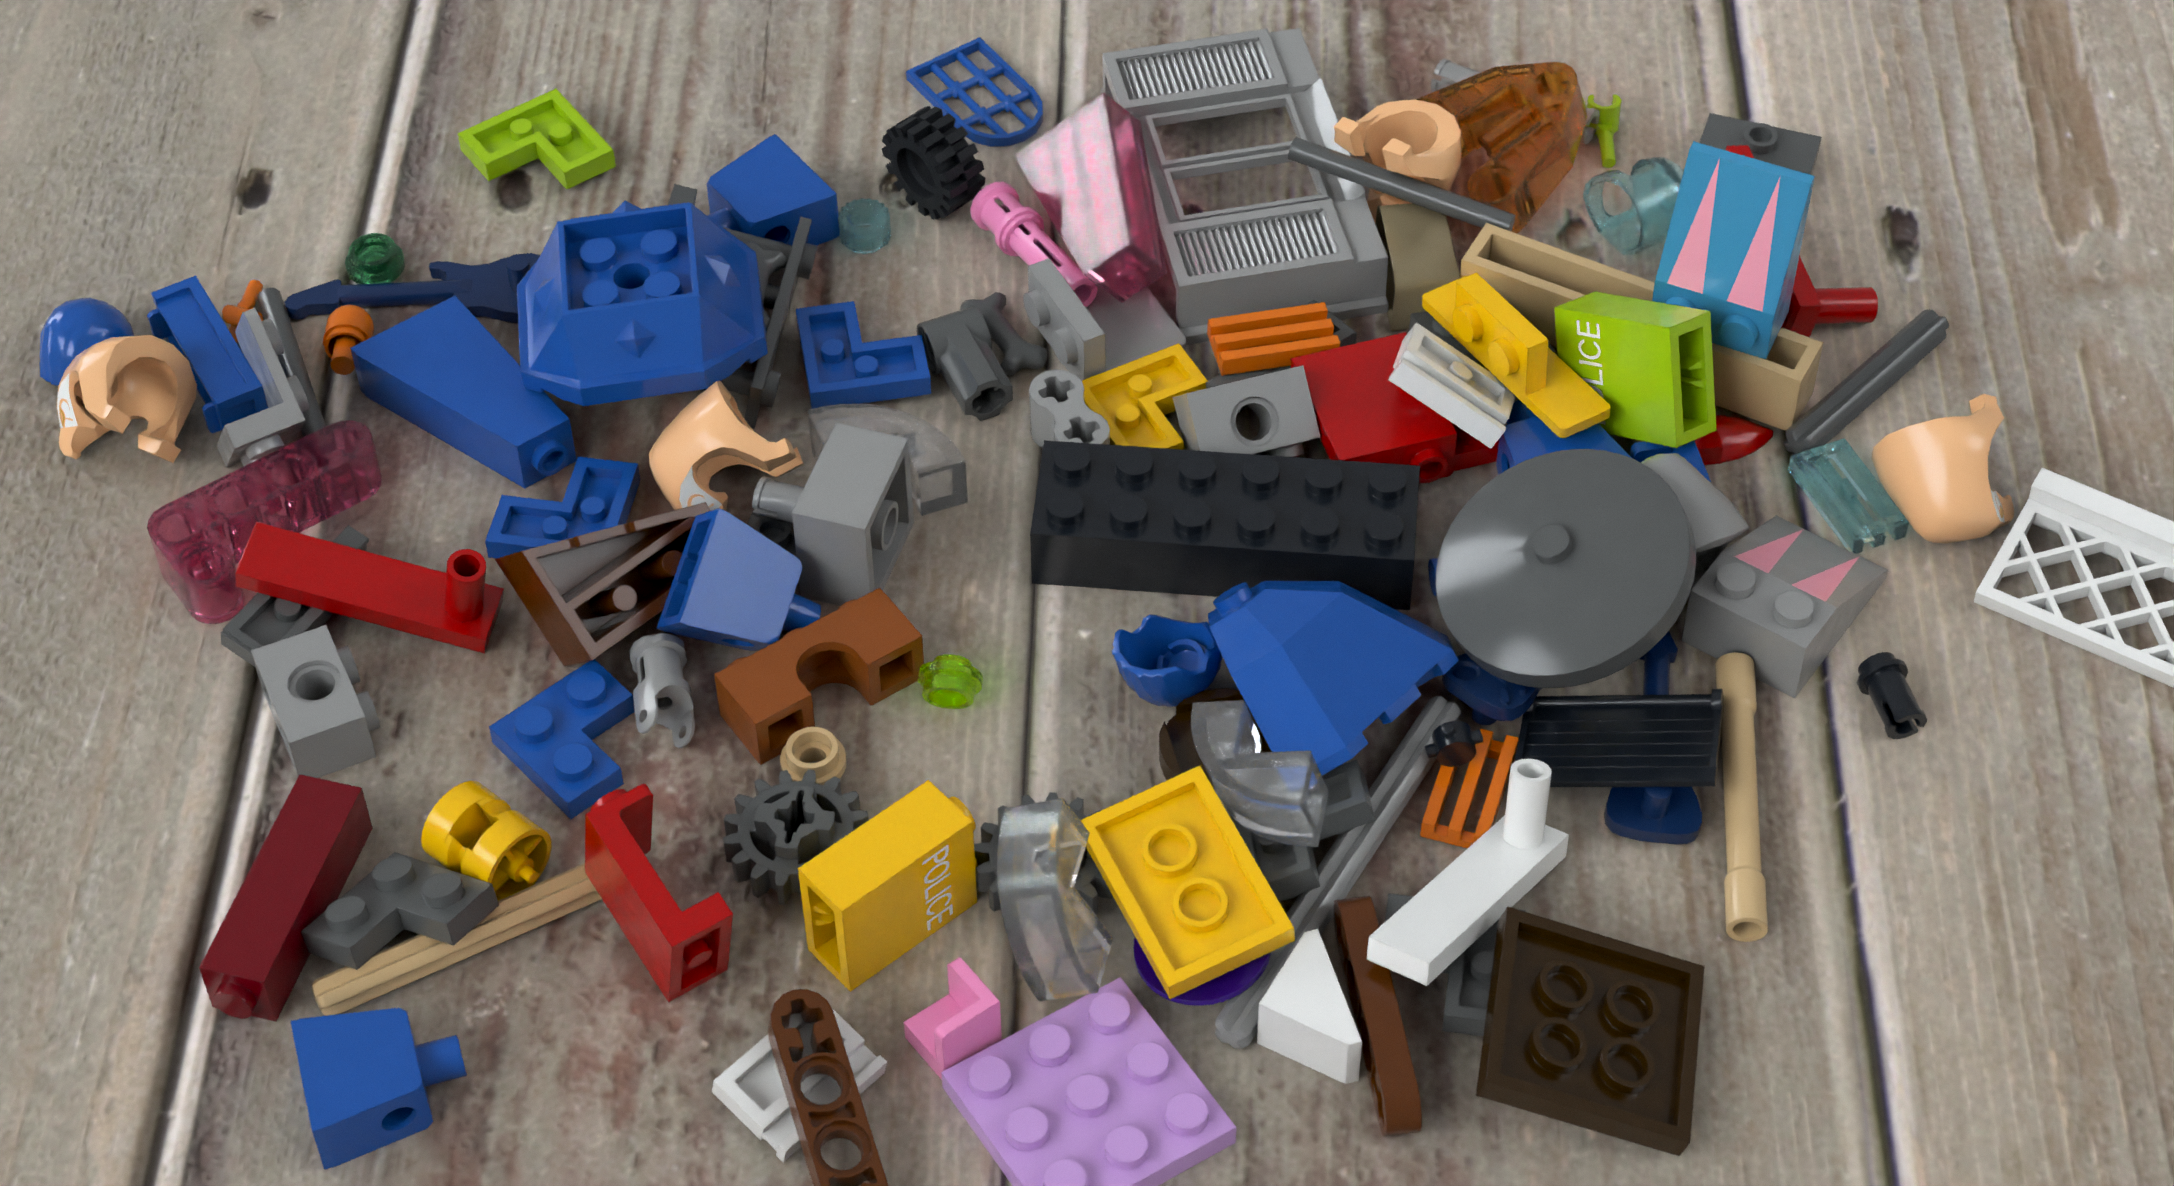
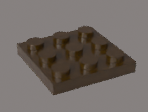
[1476,906,1705,1156]

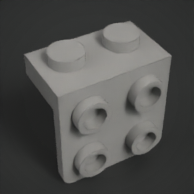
[1023,258,1186,381]
[217,308,310,470]

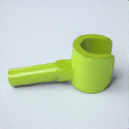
[1585,94,1621,168]

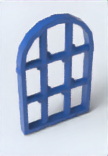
[906,37,1043,147]

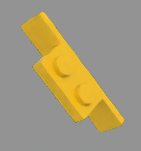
[1422,272,1611,438]

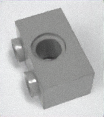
[1173,365,1321,457]
[251,625,380,778]

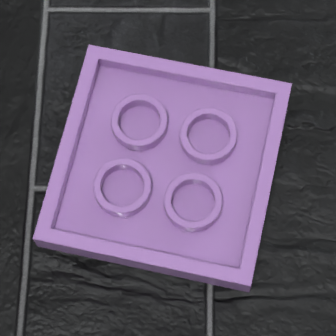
[941,977,1236,1186]

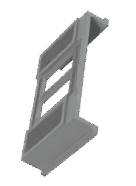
[1101,28,1389,345]

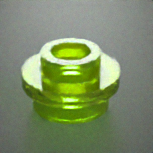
[918,654,983,709]

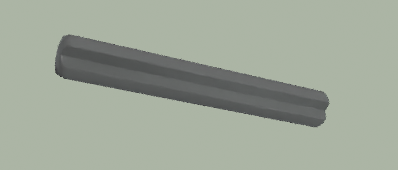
[1783,309,1949,460]

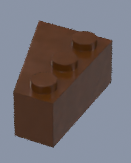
[495,502,711,666]

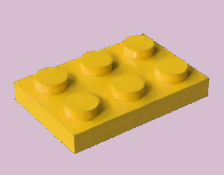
[1077,765,1295,999]

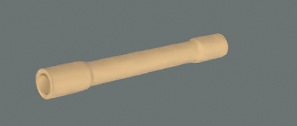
[1715,652,1768,942]

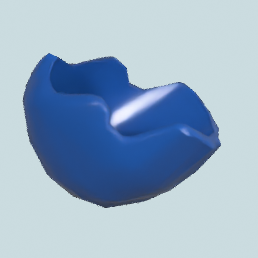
[39,298,134,386]
[1112,614,1223,707]

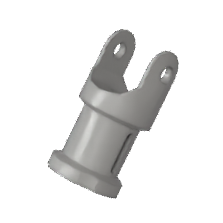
[629,633,695,748]

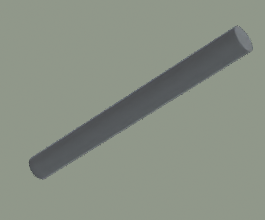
[1288,137,1516,231]
[257,288,335,466]

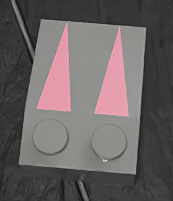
[1682,515,1888,698]

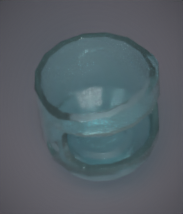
[1583,157,1684,255]

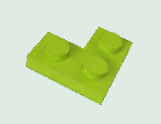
[458,89,616,189]

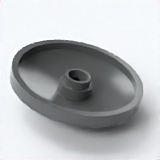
[1435,449,1696,688]

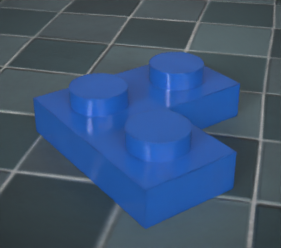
[795,301,931,410]
[485,457,641,559]
[489,659,635,819]

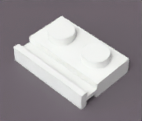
[1388,322,1515,449]
[712,1010,887,1163]

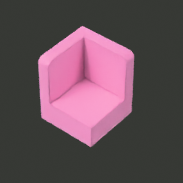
[904,957,1002,1080]

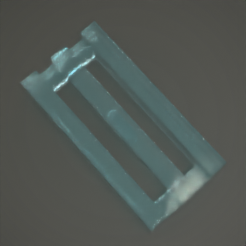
[1788,438,1909,554]

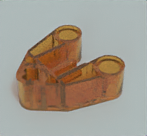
[1416,62,1587,233]

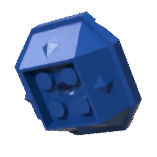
[517,200,768,406]

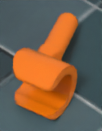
[222,280,264,343]

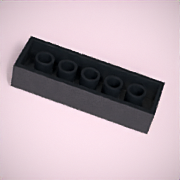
[1030,440,1420,610]

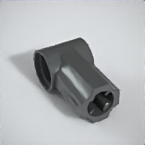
[917,306,1013,421]

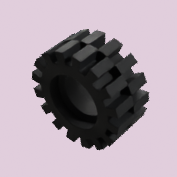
[882,106,985,220]

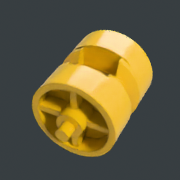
[421,781,552,900]

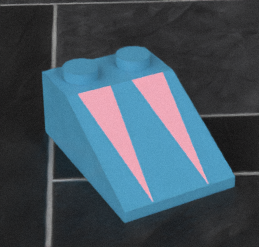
[1652,141,1815,359]

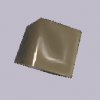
[1376,203,1461,332]

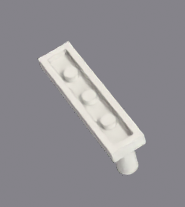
[1367,759,1569,986]

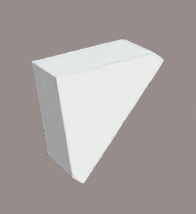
[1257,929,1362,1084]

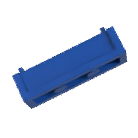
[147,275,268,433]

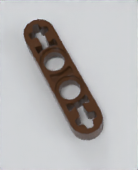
[1333,896,1422,1137]
[768,989,889,1186]

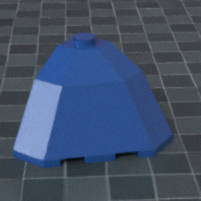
[1208,581,1459,792]

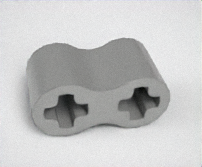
[1029,369,1110,448]

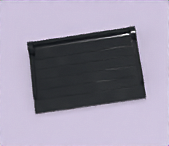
[1515,689,1724,787]

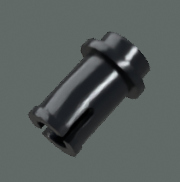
[1857,652,1927,739]

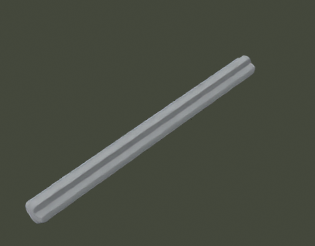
[1215,696,1461,1049]

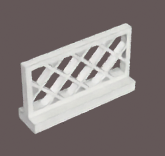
[1974,468,2174,688]

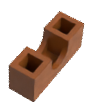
[714,588,925,765]

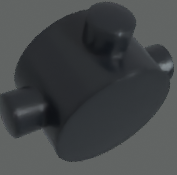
[1425,721,1483,767]

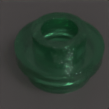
[345,233,405,284]

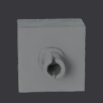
[752,422,914,606]

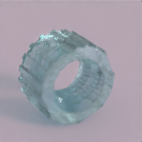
[838,198,891,254]

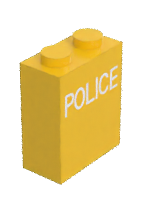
[798,780,978,992]

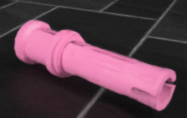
[970,182,1098,307]

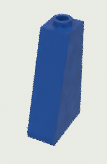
[351,296,577,488]

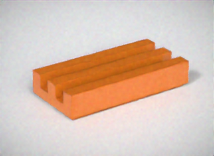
[1207,302,1341,376]
[1420,729,1519,848]

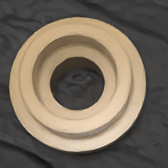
[780,727,847,785]

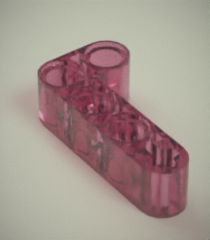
[147,420,382,624]

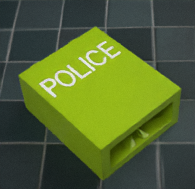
[1554,291,1717,448]

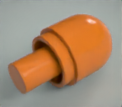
[323,305,374,375]

